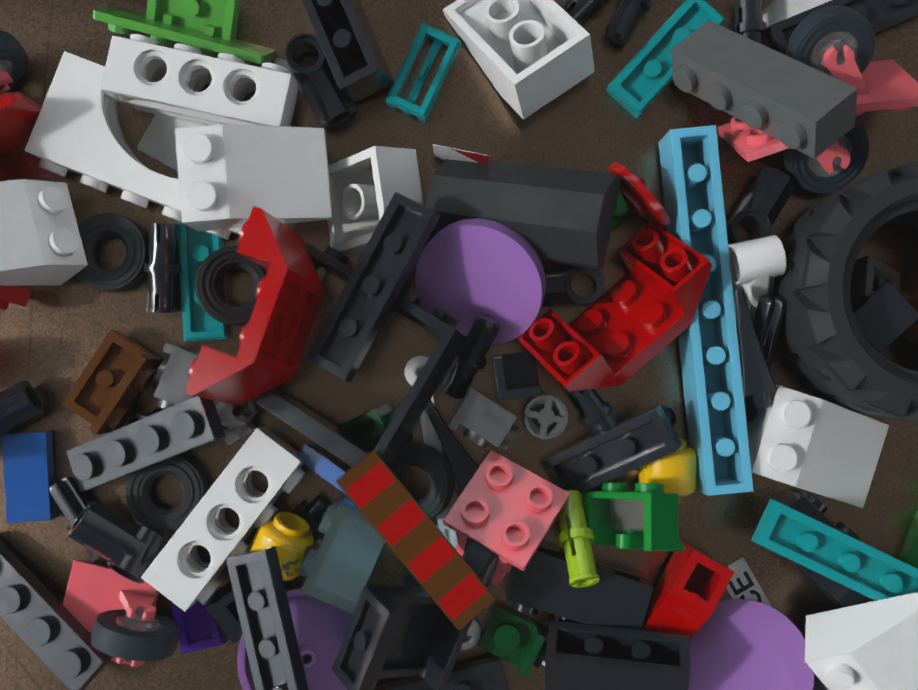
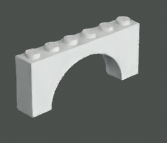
[24,51,296,240]

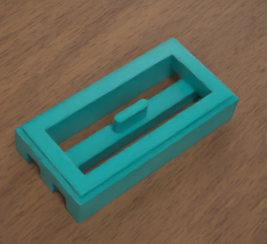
[386,23,461,123]

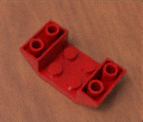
[185,206,325,406]
[517,221,712,392]

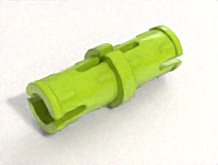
[557,490,600,588]

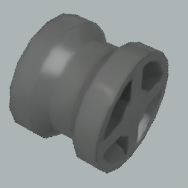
[522,394,568,439]

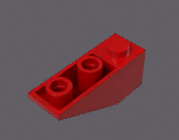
[641,540,734,641]

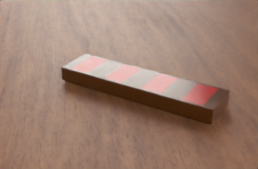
[336,449,496,631]

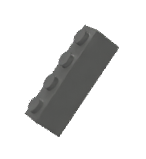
[670,20,858,159]

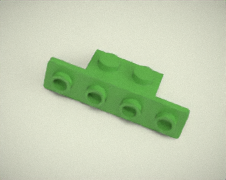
[93,0,276,67]

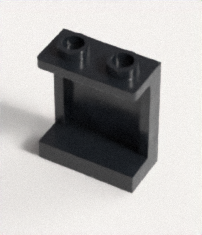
[332,585,473,690]

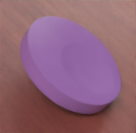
[415,218,546,345]
[237,587,355,690]
[688,599,814,690]

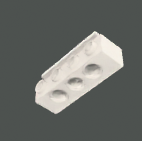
[100,34,299,127]
[141,427,306,612]

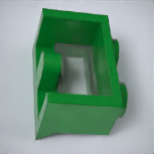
[583,483,686,551]

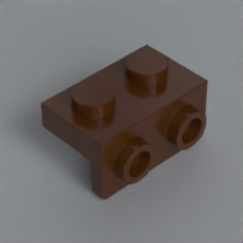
[62,330,160,435]

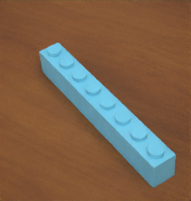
[659,125,754,496]

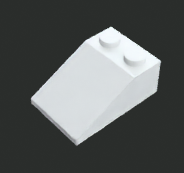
[443,0,595,120]
[174,124,333,232]
[0,179,88,286]
[747,385,889,508]
[805,592,918,690]

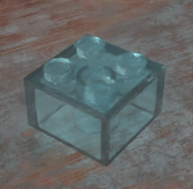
[299,495,385,614]

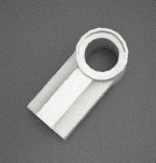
[728,235,786,322]

